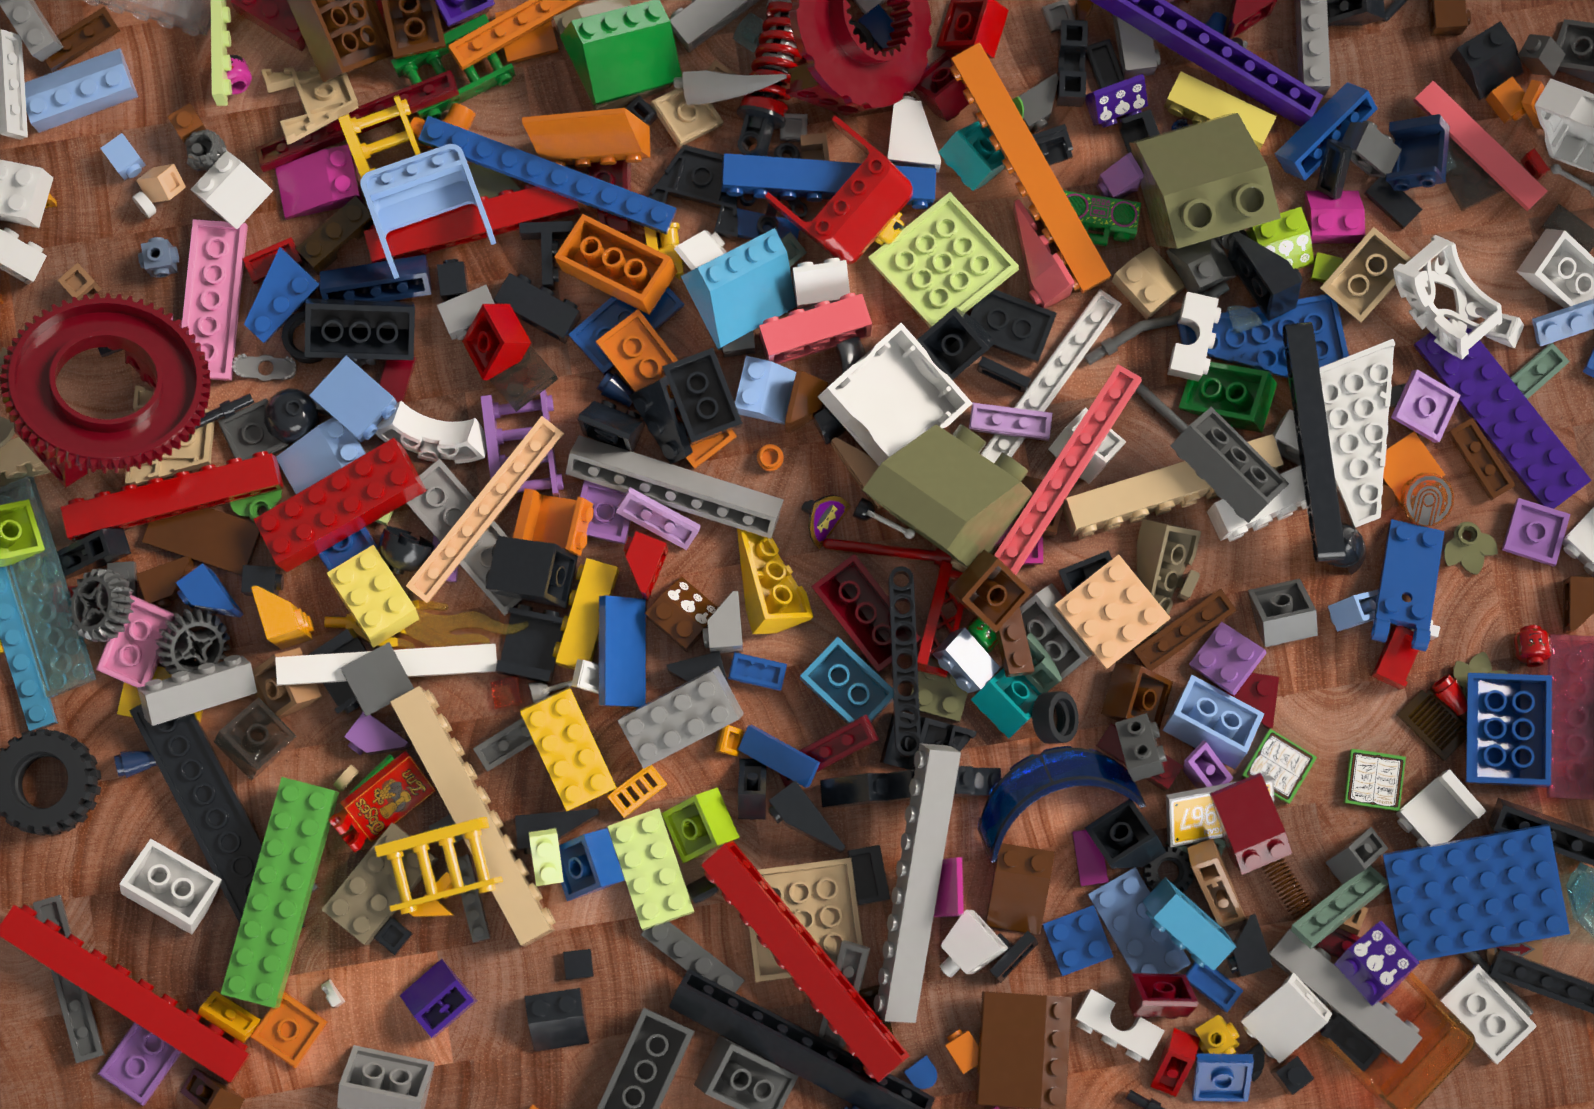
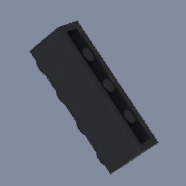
[1488,798,1594,866]

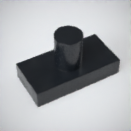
[990,931,1039,983]

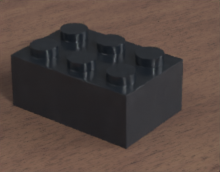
[661,348,743,445]

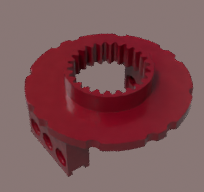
[786,0,932,116]

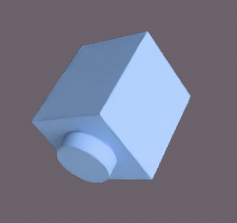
[100,133,146,180]

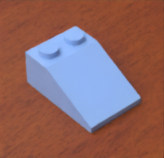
[276,417,366,494]

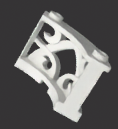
[1393,235,1502,359]

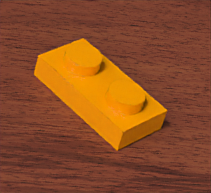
[197,991,261,1043]

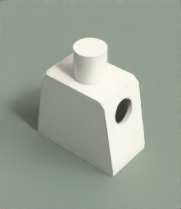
[940,910,1009,978]

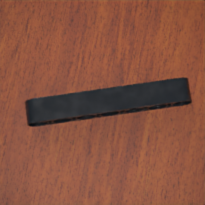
[888,566,921,758]

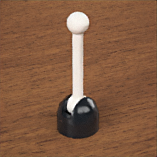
[852,497,915,539]

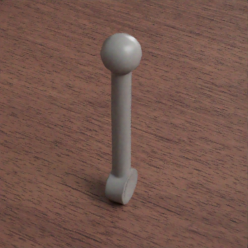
[1551,164,1594,197]

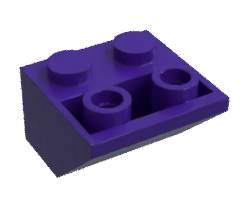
[399,959,478,1038]

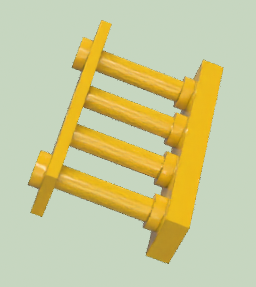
[338,95,421,179]
[374,817,503,915]

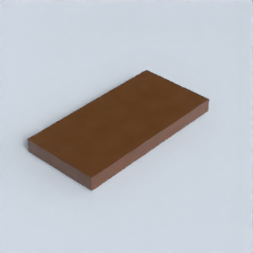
[142,508,260,576]

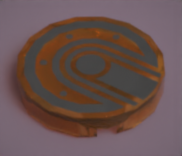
[1400,473,1454,526]

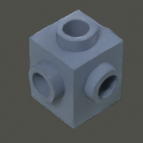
[138,237,179,278]

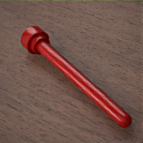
[822,538,951,568]

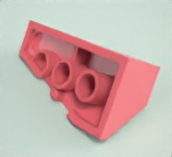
[1013,199,1075,309]

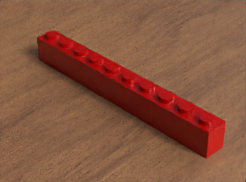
[701,841,910,1082]
[0,904,251,1083]

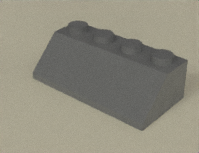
[1170,407,1289,523]

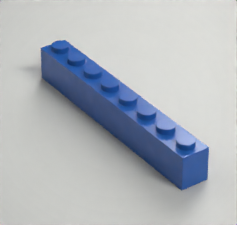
[721,153,936,209]

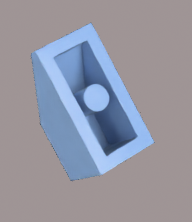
[1328,589,1379,632]

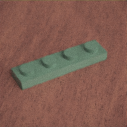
[1291,865,1388,949]

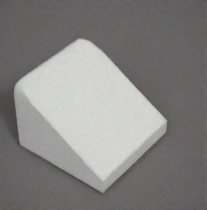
[1485,314,1524,348]

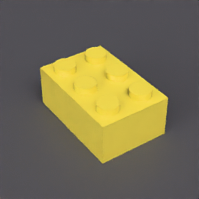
[327,545,420,648]

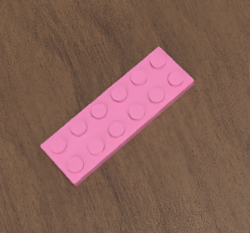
[181,220,248,381]

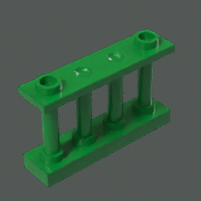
[391,14,516,120]

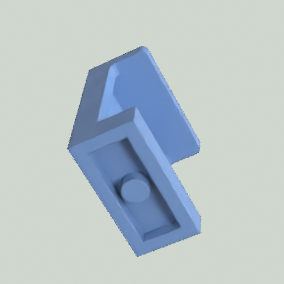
[309,356,397,442]

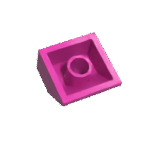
[1305,191,1365,244]

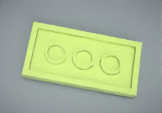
[607,808,695,931]

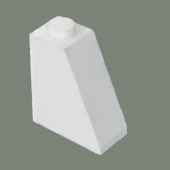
[888,96,941,172]

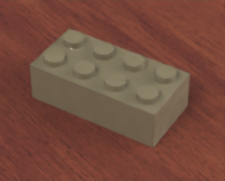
[321,823,438,945]

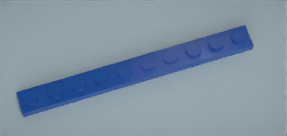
[418,116,677,235]

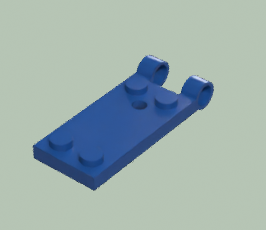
[1371,519,1444,652]

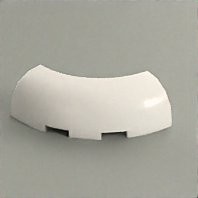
[375,401,487,464]

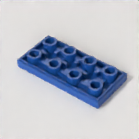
[598,595,646,708]

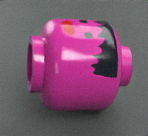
[227,55,252,94]

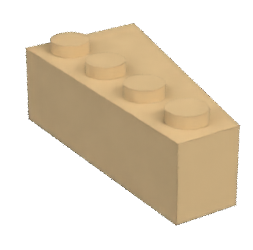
[0,437,51,487]

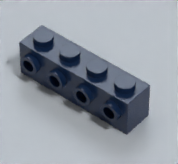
[320,255,431,301]

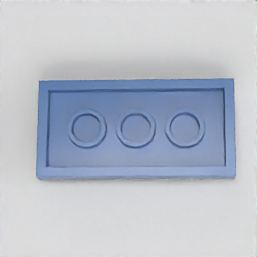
[1087,867,1191,974]

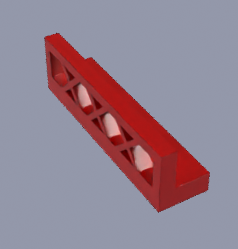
[917,561,964,678]

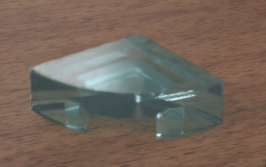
[1227,306,1262,334]

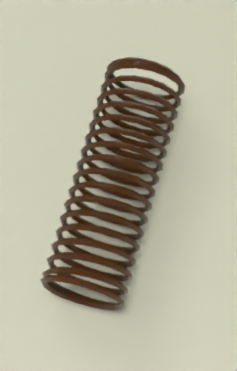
[1261,858,1314,921]

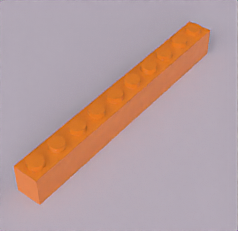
[950,42,1111,294]

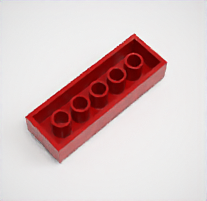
[253,438,427,572]

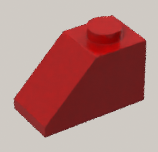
[1150,1028,1200,1097]

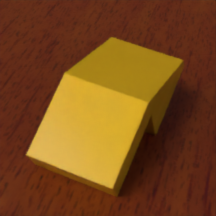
[644,227,684,280]

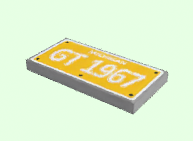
[1166,775,1274,847]

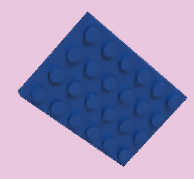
[1382,824,1570,961]

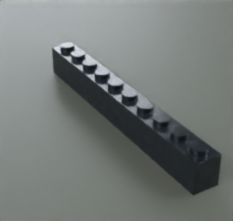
[669,968,935,1109]

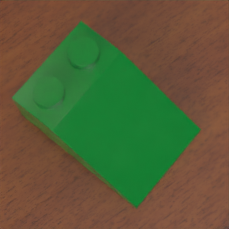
[1179,362,1277,433]

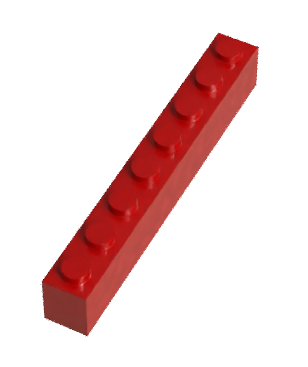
[364,184,580,263]
[61,451,284,542]

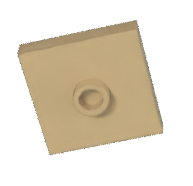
[650,88,723,148]

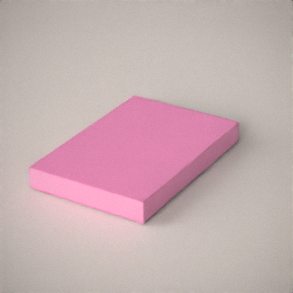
[96,595,175,688]

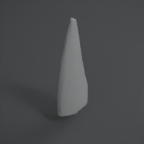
[674,70,787,105]

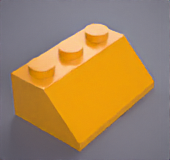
[251,585,314,649]

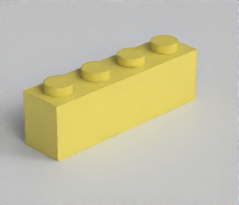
[1164,72,1277,151]

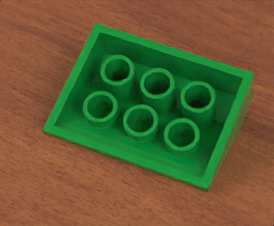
[560,0,682,105]

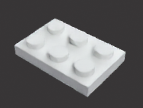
[1437,964,1537,1064]

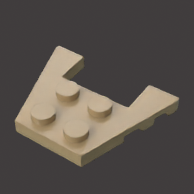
[261,67,359,145]
[125,386,215,486]

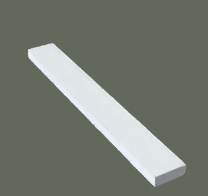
[981,289,1122,463]
[275,644,497,686]

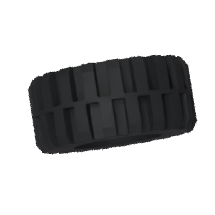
[0,729,101,836]

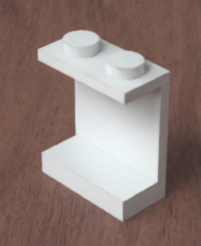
[1562,507,1594,577]
[1395,769,1486,847]
[1241,972,1332,1063]

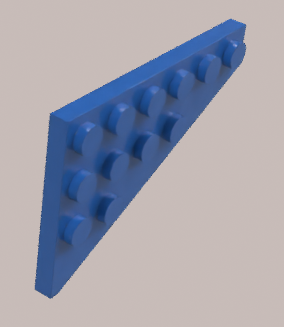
[1177,294,1349,378]

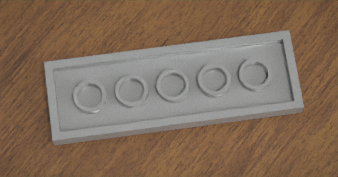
[406,459,523,616]

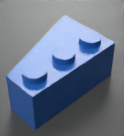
[244,247,320,343]

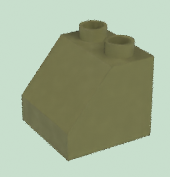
[1129,113,1281,249]
[862,424,1033,568]

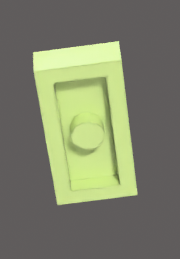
[529,828,564,886]

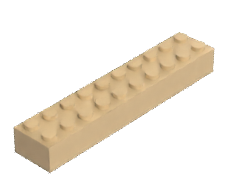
[390,686,556,947]

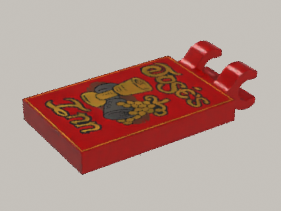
[328,751,436,853]

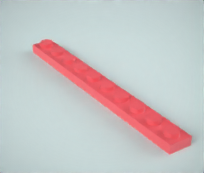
[994,364,1142,575]

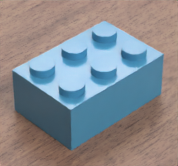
[800,637,893,724]
[1143,878,1236,971]

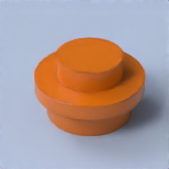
[757,444,784,471]

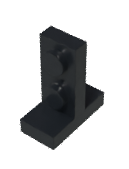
[519,221,574,291]

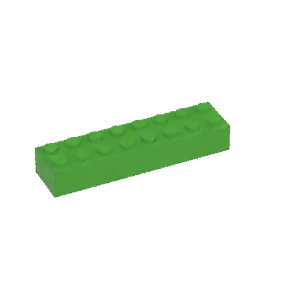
[221,777,340,1008]

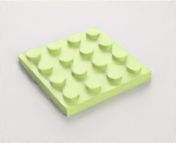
[868,192,1019,328]

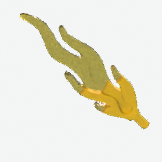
[324,600,529,649]

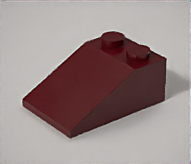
[1210,773,1292,875]

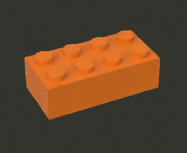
[554,214,678,315]

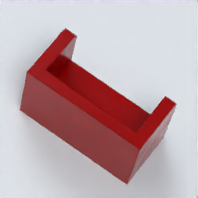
[1371,625,1419,690]

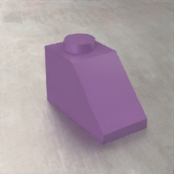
[1097,152,1144,199]
[344,712,411,755]
[1183,741,1233,789]

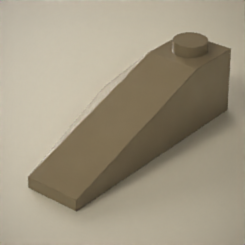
[1137,519,1201,633]

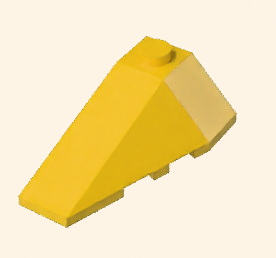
[737,528,813,634]

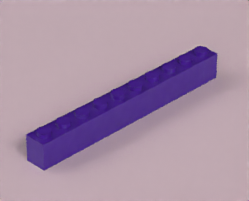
[1090,0,1323,127]

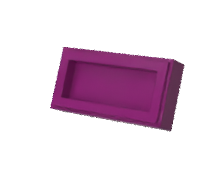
[1072,830,1108,887]

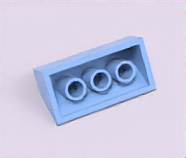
[25,48,138,133]

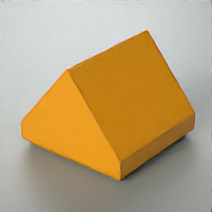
[714,725,744,757]

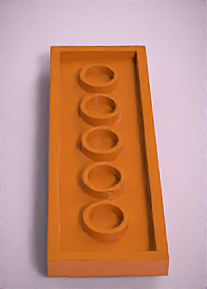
[596,309,737,470]

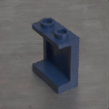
[1386,114,1450,191]

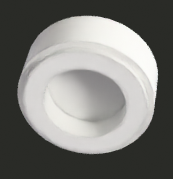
[132,191,157,218]

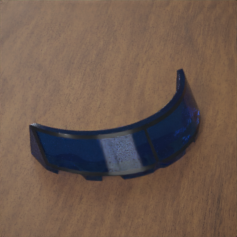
[977,746,1146,863]

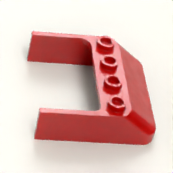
[765,115,913,265]

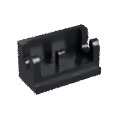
[1032,124,1073,166]

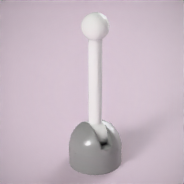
[528,680,572,703]

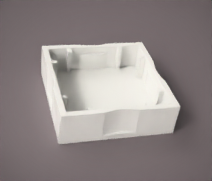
[1535,78,1594,173]
[818,323,973,466]

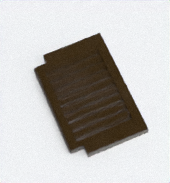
[1397,689,1467,761]

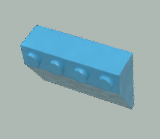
[681,228,796,349]

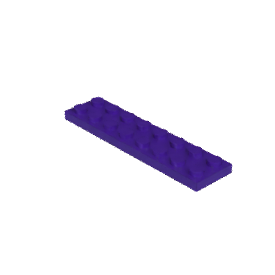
[1413,318,1592,509]

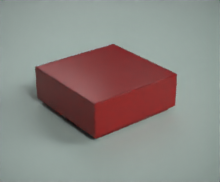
[1520,148,1550,181]

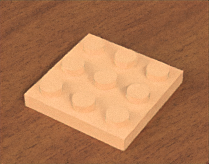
[1054,554,1170,670]

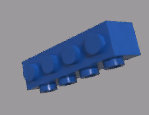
[1275,82,1378,181]

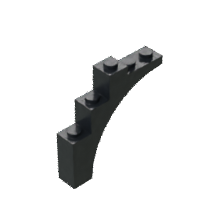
[820,766,1003,808]

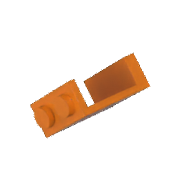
[513,488,593,556]

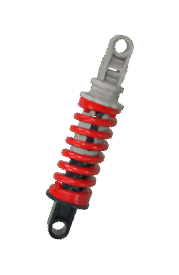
[736,0,802,156]

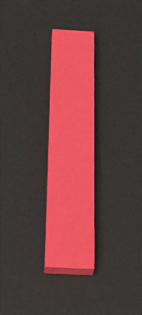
[1413,81,1548,211]

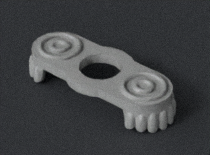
[232,353,297,382]

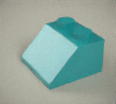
[938,121,1005,191]
[971,668,1041,738]

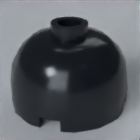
[264,388,318,444]
[378,526,435,575]

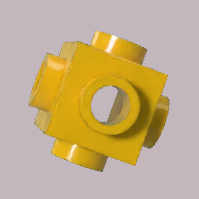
[1195,1015,1240,1054]

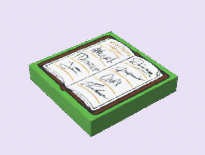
[1241,729,1317,804]
[1343,749,1406,812]

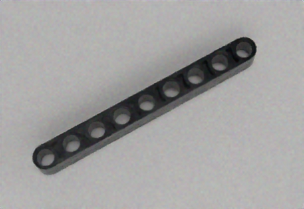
[1282,322,1345,562]

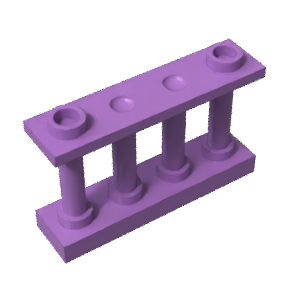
[481,388,564,497]

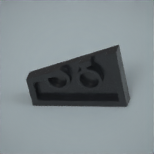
[629,376,693,464]

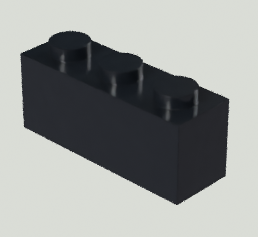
[494,273,581,344]

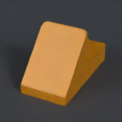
[410,872,455,917]

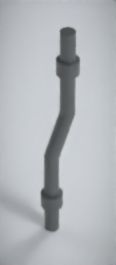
[1084,281,1229,366]

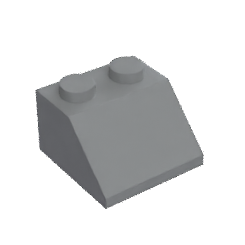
[703,591,743,654]

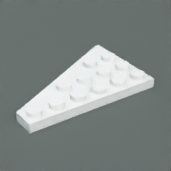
[1319,339,1395,528]

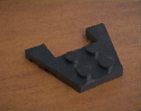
[648,145,738,240]

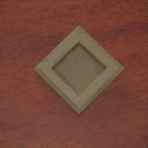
[1177,569,1200,601]

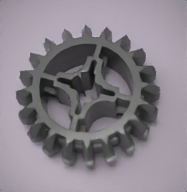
[67,568,135,642]
[155,608,230,674]

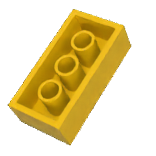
[520,687,616,811]

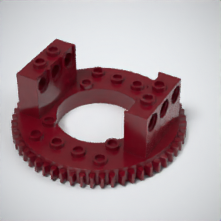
[0,293,211,488]

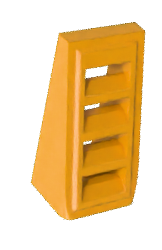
[607,765,668,818]

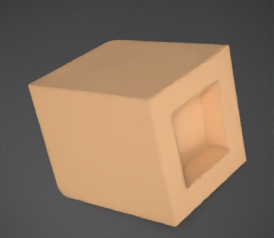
[136,164,186,203]

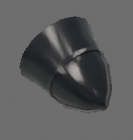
[1326,523,1366,575]

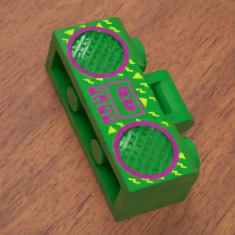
[1063,190,1141,246]

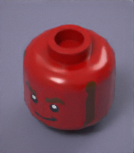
[1514,625,1552,667]

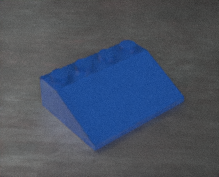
[1466,673,1552,788]

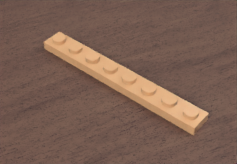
[406,416,564,603]

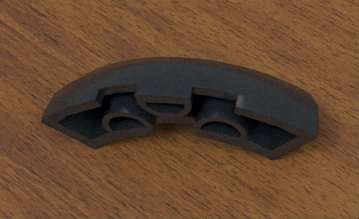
[814,337,866,445]

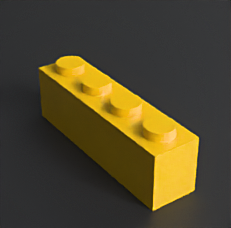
[553,558,619,670]

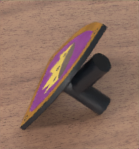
[801,495,851,549]

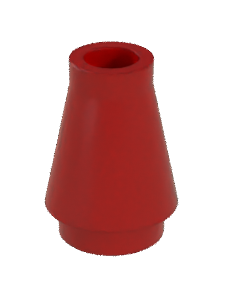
[1432,674,1467,716]

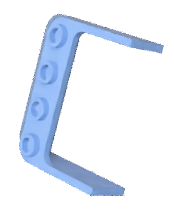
[360,144,496,279]

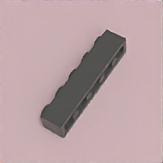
[457,854,491,943]

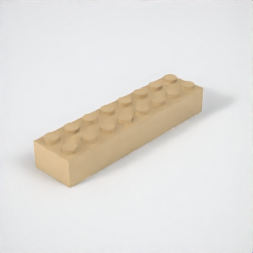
[1062,434,1284,539]

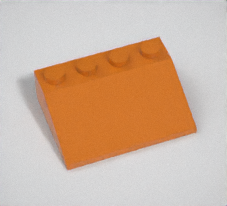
[522,108,650,167]

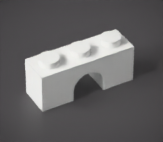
[1167,292,1221,381]
[1073,989,1164,1062]

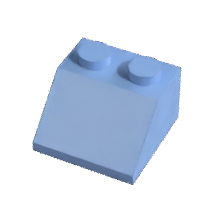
[735,356,796,425]

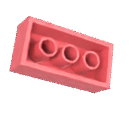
[759,293,872,364]

